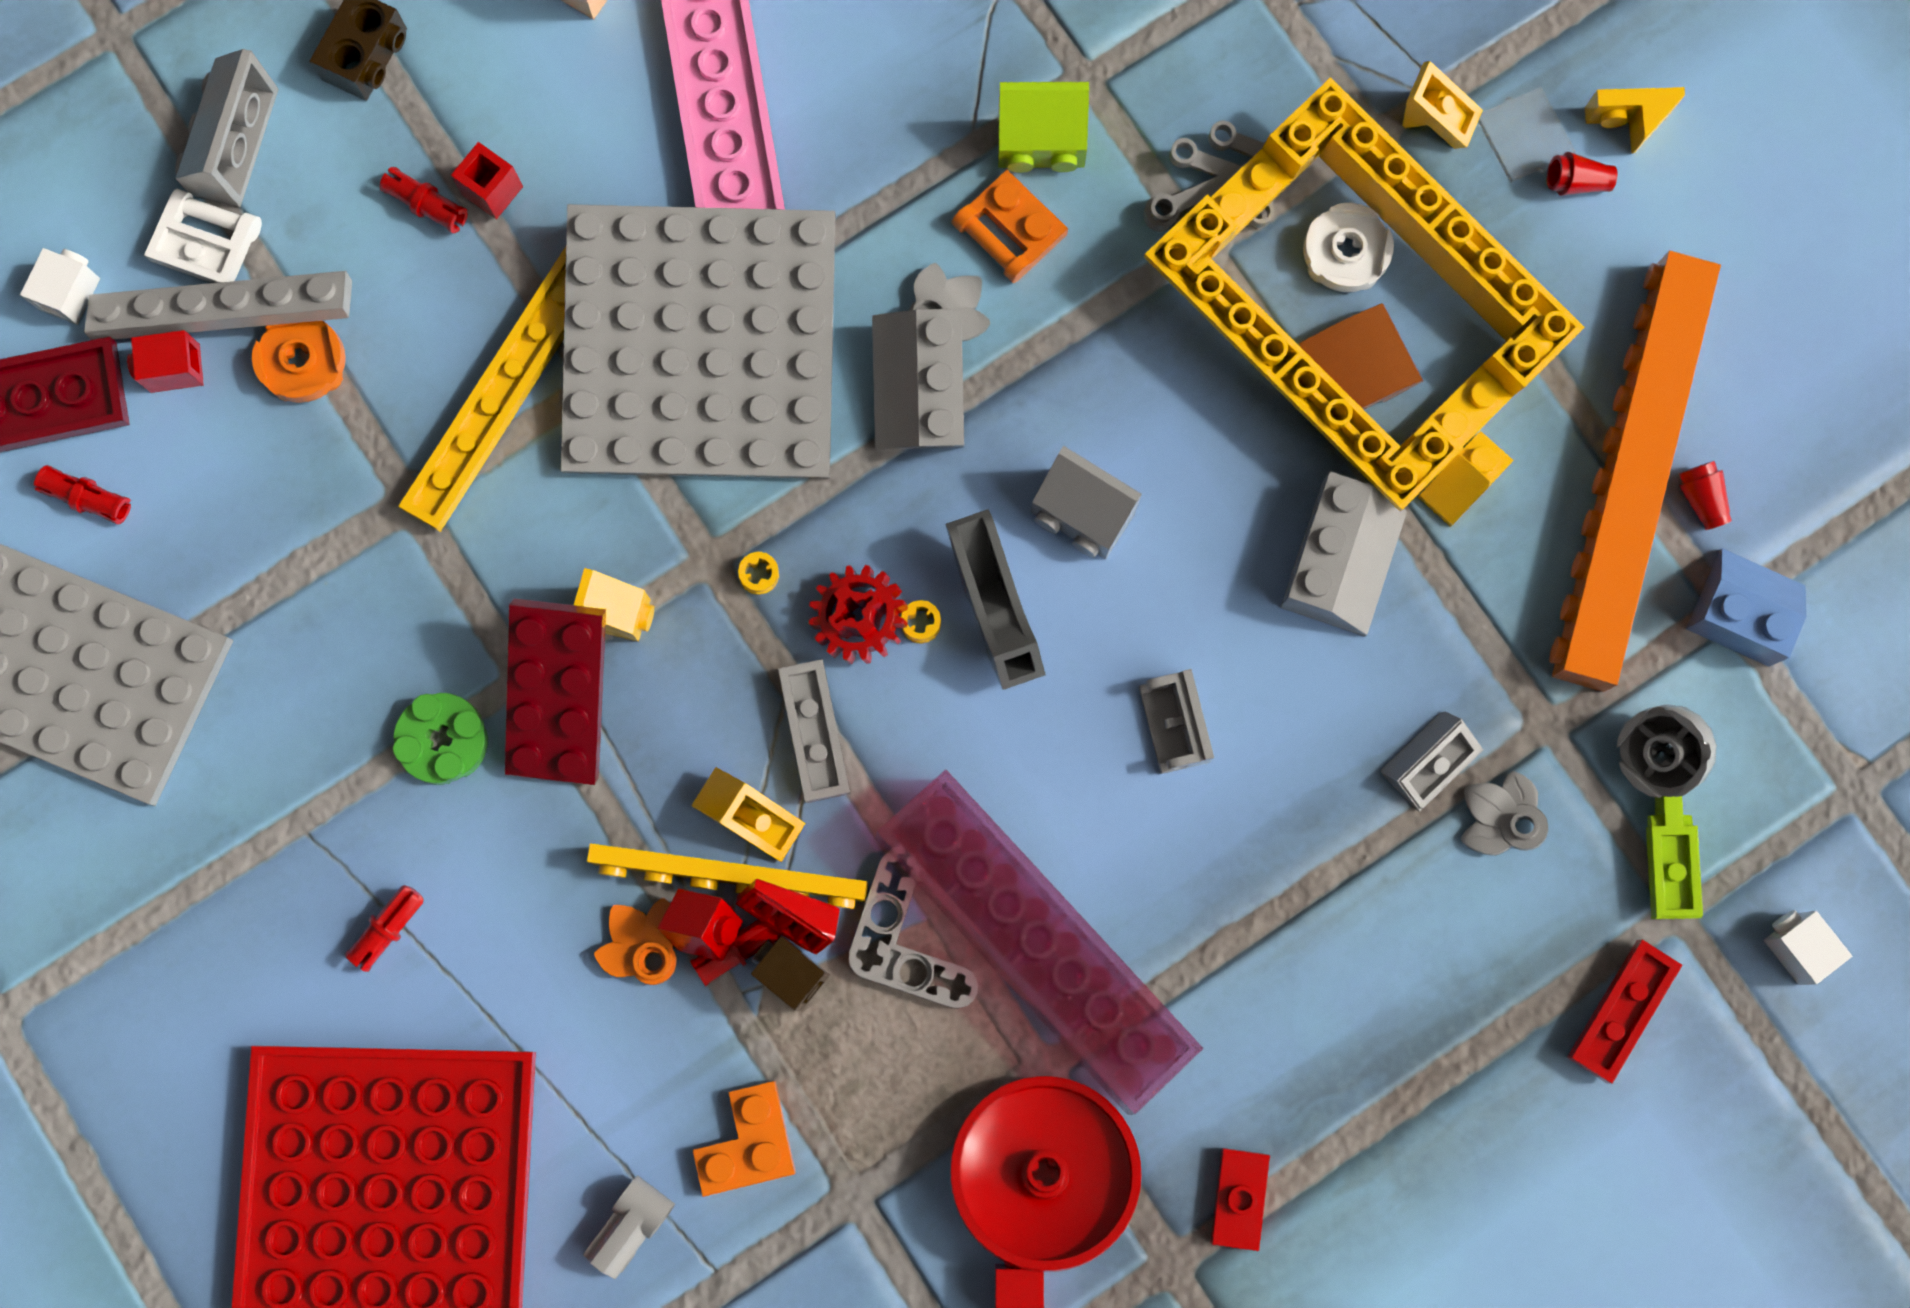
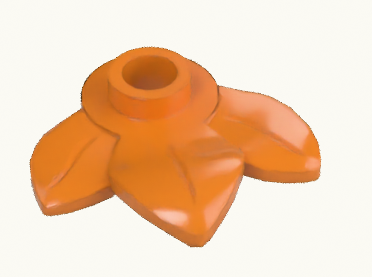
[594,898,677,985]

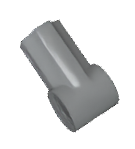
[583,1175,675,1279]

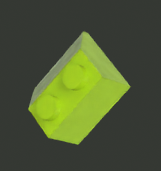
[998,82,1089,173]

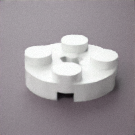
[1303,203,1394,292]

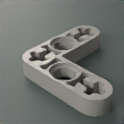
[849,849,978,1009]

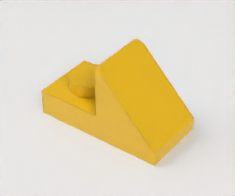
[1402,61,1483,149]
[1585,87,1685,154]
[1418,431,1514,527]

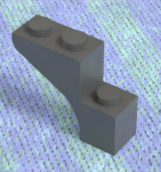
[945,509,1046,690]

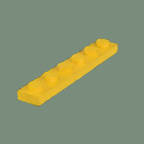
[587,843,868,909]

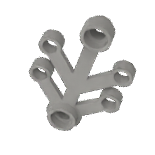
[1143,121,1274,232]

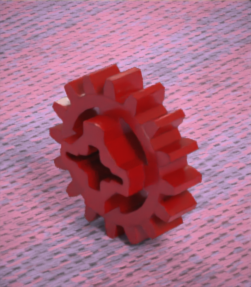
[809,565,908,664]

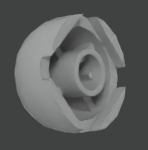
[1617,704,1717,798]

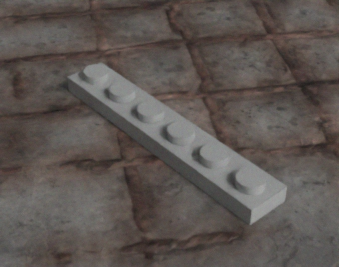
[84,271,352,340]

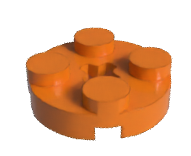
[252,321,345,403]

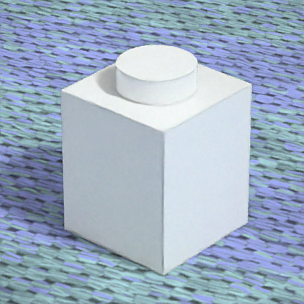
[20,248,100,325]
[1763,910,1853,985]

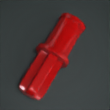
[344,885,424,972]
[690,919,781,987]

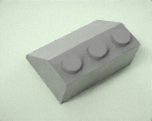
[175,49,279,207]
[872,309,964,450]
[1280,471,1407,637]

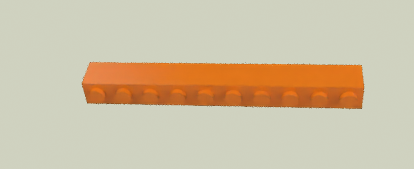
[1549,250,1721,692]

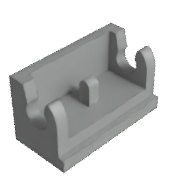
[1139,669,1214,774]

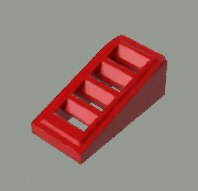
[736,879,840,955]

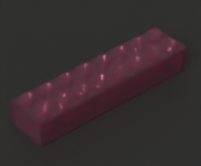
[876,769,1204,1115]

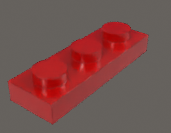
[1567,939,1683,1084]

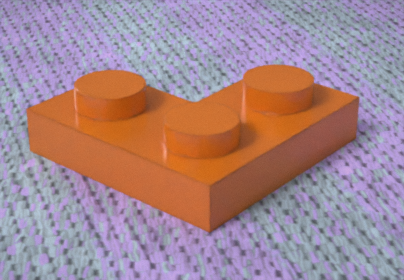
[693,1081,796,1197]

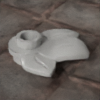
[909,263,990,341]
[1461,771,1548,856]

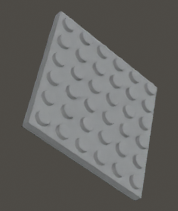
[561,204,836,479]

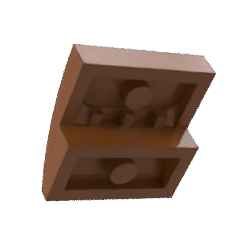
[1299,303,1424,410]

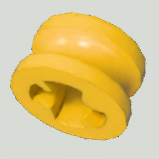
[738,551,779,595]
[901,600,941,644]

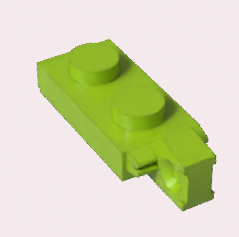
[1646,796,1703,919]

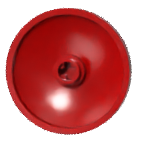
[951,1076,1142,1272]

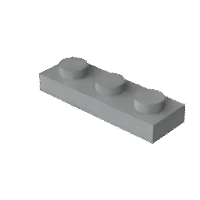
[778,659,851,803]

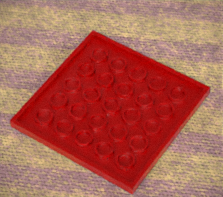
[232,1046,536,1308]

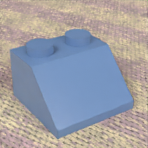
[1686,548,1807,667]

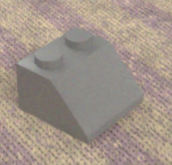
[1031,446,1142,559]

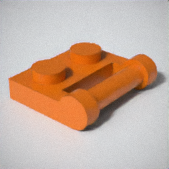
[951,170,1068,283]

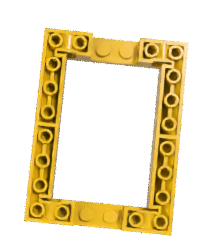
[1143,77,1585,511]

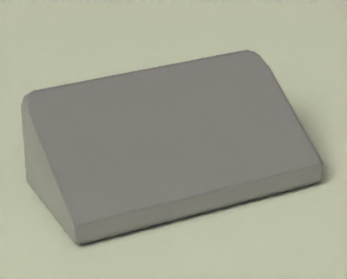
[1381,711,1483,812]

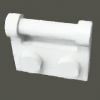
[144,189,262,283]

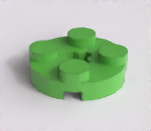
[393,693,488,785]

